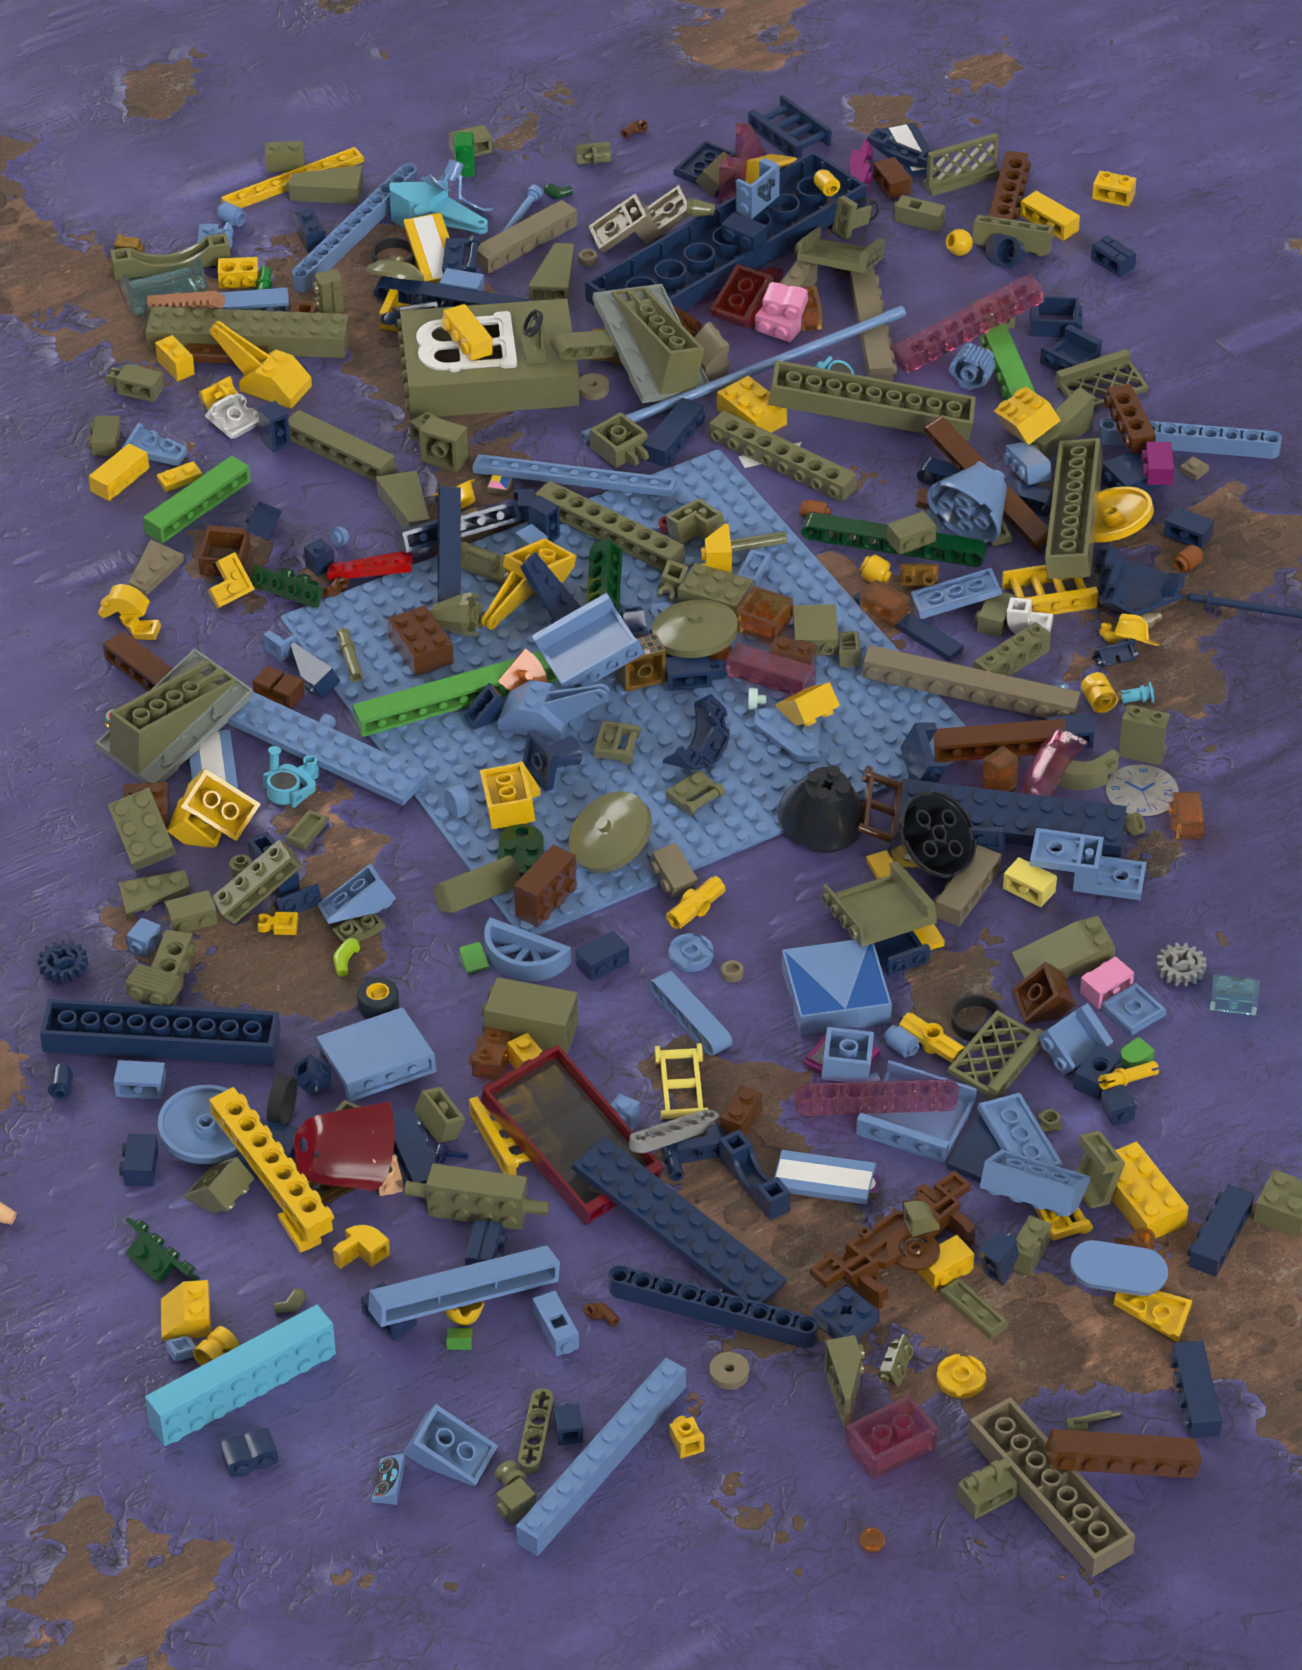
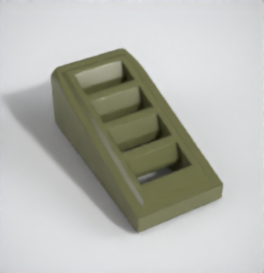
[838,631,861,668]

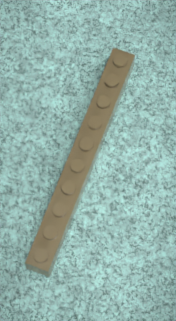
[862,645,1081,719]

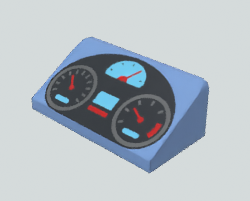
[372,1453,405,1505]

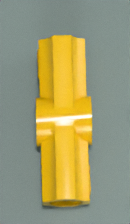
[666,876,726,930]
[899,1012,966,1063]

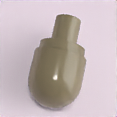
[1139,611,1162,629]

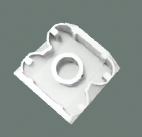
[205,394,259,439]

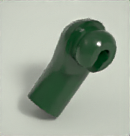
[544,183,573,199]

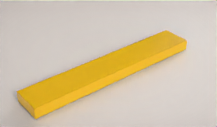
[866,850,945,950]

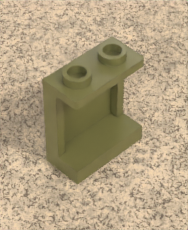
[793,604,838,656]
[1119,705,1170,766]
[1074,1130,1125,1209]

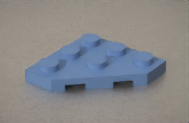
[754,708,820,762]

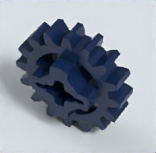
[37,940,88,984]

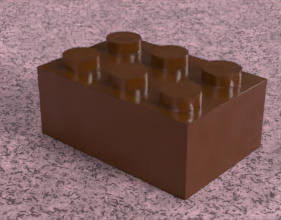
[387,605,454,676]
[514,844,577,927]

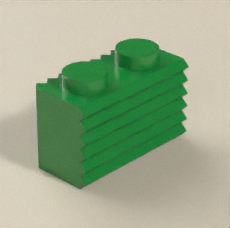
[454,132,475,177]

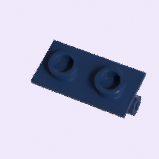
[1091,639,1139,668]
[273,883,322,913]

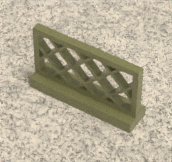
[923,133,1000,197]
[1054,349,1149,409]
[947,1010,1044,1101]

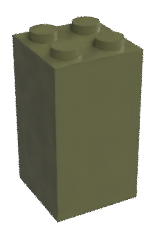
[481,977,579,1054]

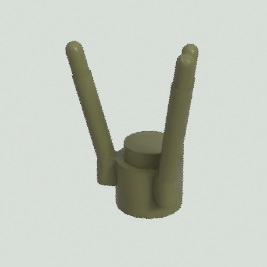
[1066,1410,1122,1431]

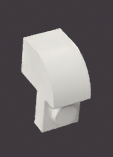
[1007,597,1053,634]

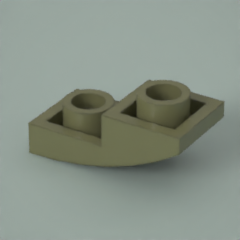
[332,913,386,943]

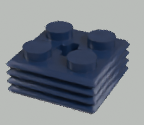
[812,1285,880,1340]

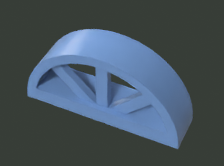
[484,917,571,981]

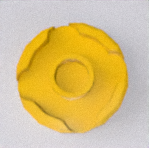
[936,1354,986,1399]

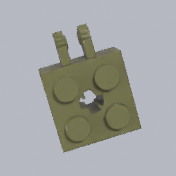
[590,412,649,468]

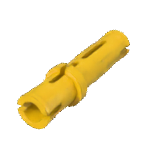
[1098,1061,1159,1090]

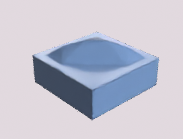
[165,1335,196,1362]

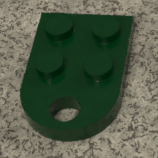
[497,824,544,877]

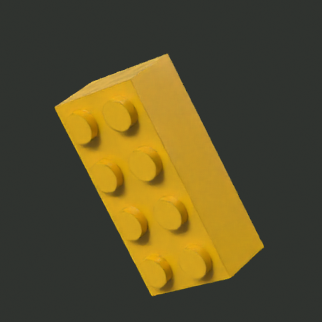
[1111,1141,1189,1243]

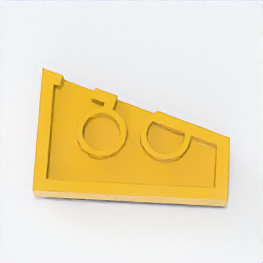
[1114,1291,1192,1343]

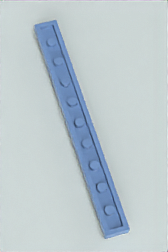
[473,454,677,497]

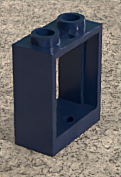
[1030,296,1082,337]

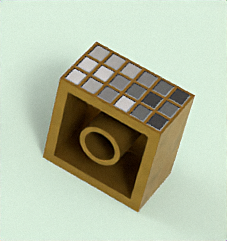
[616,634,666,692]

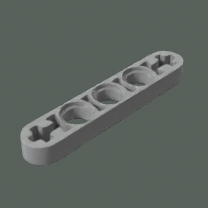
[629,1110,720,1153]

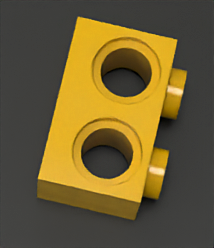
[218,257,259,289]

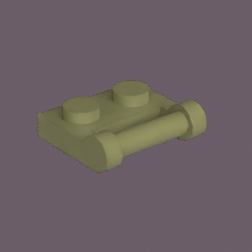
[594,721,641,764]
[666,770,725,816]

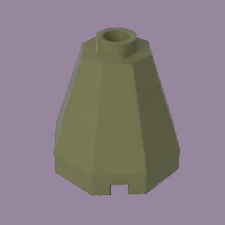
[430,593,483,637]

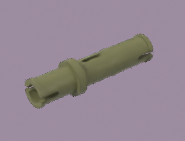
[336,628,364,682]

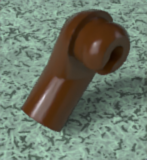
[322,577,349,597]
[583,1303,620,1327]

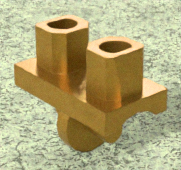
[900,563,939,586]

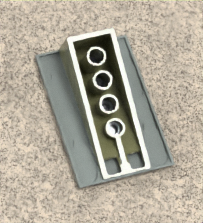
[592,284,711,403]
[96,648,253,783]

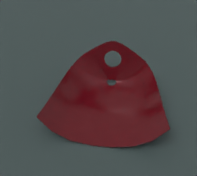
[294,1101,395,1191]

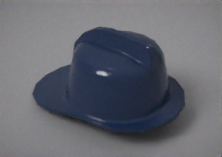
[986,234,1028,268]

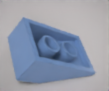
[317,863,396,924]
[403,1404,498,1486]

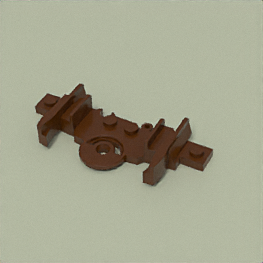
[810,1170,975,1309]

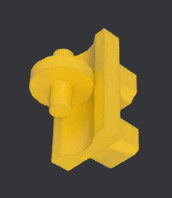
[199,376,238,410]

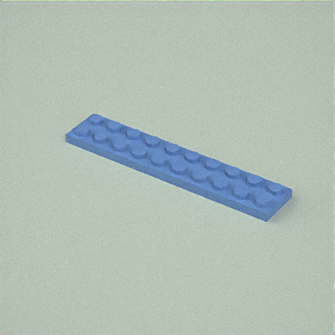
[227,692,428,806]

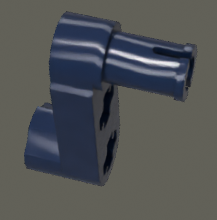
[661,1125,726,1181]

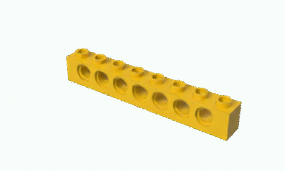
[209,1087,334,1243]

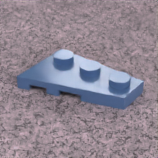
[122,423,187,466]

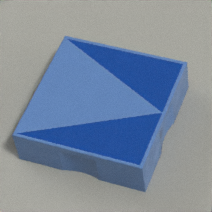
[782,940,892,1036]

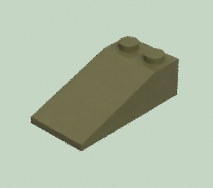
[1011,916,1116,979]

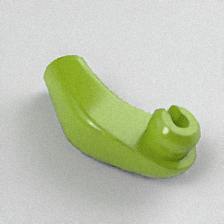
[333,938,360,977]

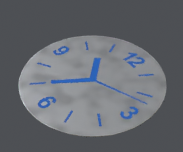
[1106,764,1179,816]

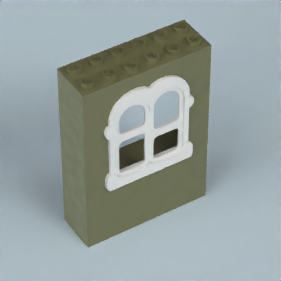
[397,298,580,419]

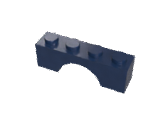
[719,1129,791,1221]

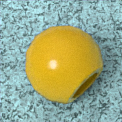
[946,229,973,256]

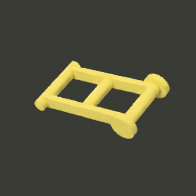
[655,1043,708,1120]

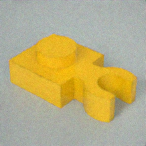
[258,912,299,935]

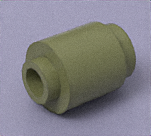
[229,855,252,880]

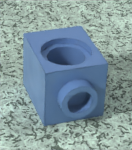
[126,917,162,958]

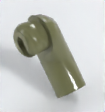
[273,1288,306,1315]

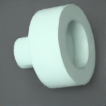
[748,688,766,710]

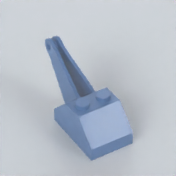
[498,680,610,741]

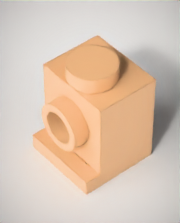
[373,1155,403,1196]

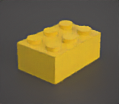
[717,376,787,433]
[994,387,1061,445]

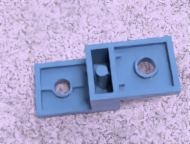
[1030,828,1147,901]

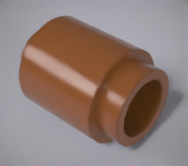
[800,499,832,519]
[1172,545,1203,573]

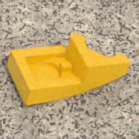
[119,614,161,640]

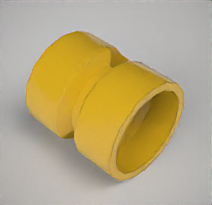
[1081,672,1118,713]
[193,1326,240,1366]

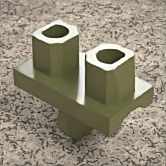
[576,141,611,165]

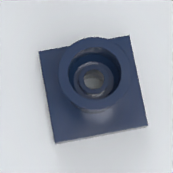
[523,729,582,791]

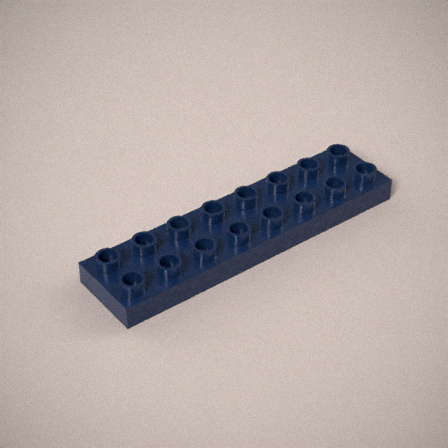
[585,150,867,311]

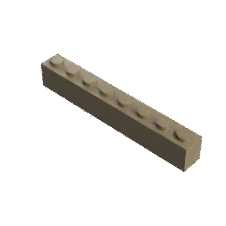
[850,267,897,382]

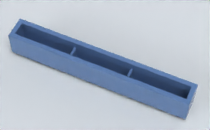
[368,1245,560,1327]

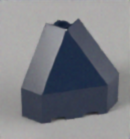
[1092,546,1186,616]

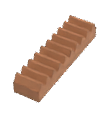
[147,291,225,310]

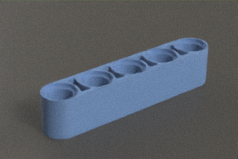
[649,971,733,1056]

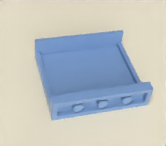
[532,593,644,689]
[317,1007,437,1102]
[856,1060,977,1164]

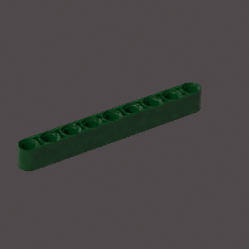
[801,513,987,567]

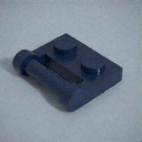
[442,235,481,274]

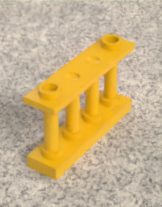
[1002,565,1098,615]
[469,1085,562,1175]

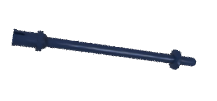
[1187,591,1302,619]

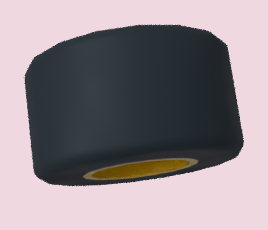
[357,977,399,1019]

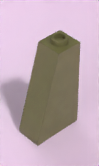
[286,166,364,204]
[529,243,574,303]
[1032,388,1095,458]
[376,471,430,528]

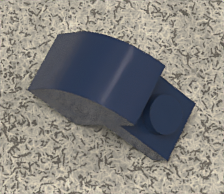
[619,606,650,639]

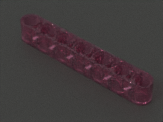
[795,1079,959,1116]

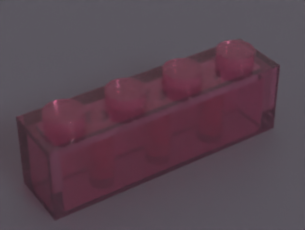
[726,643,816,695]

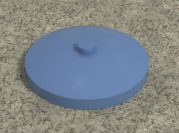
[158,1085,251,1164]

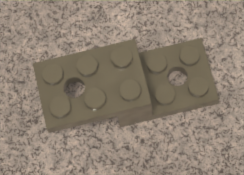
[588,185,689,253]

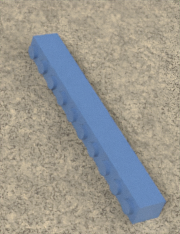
[516,1358,686,1556]

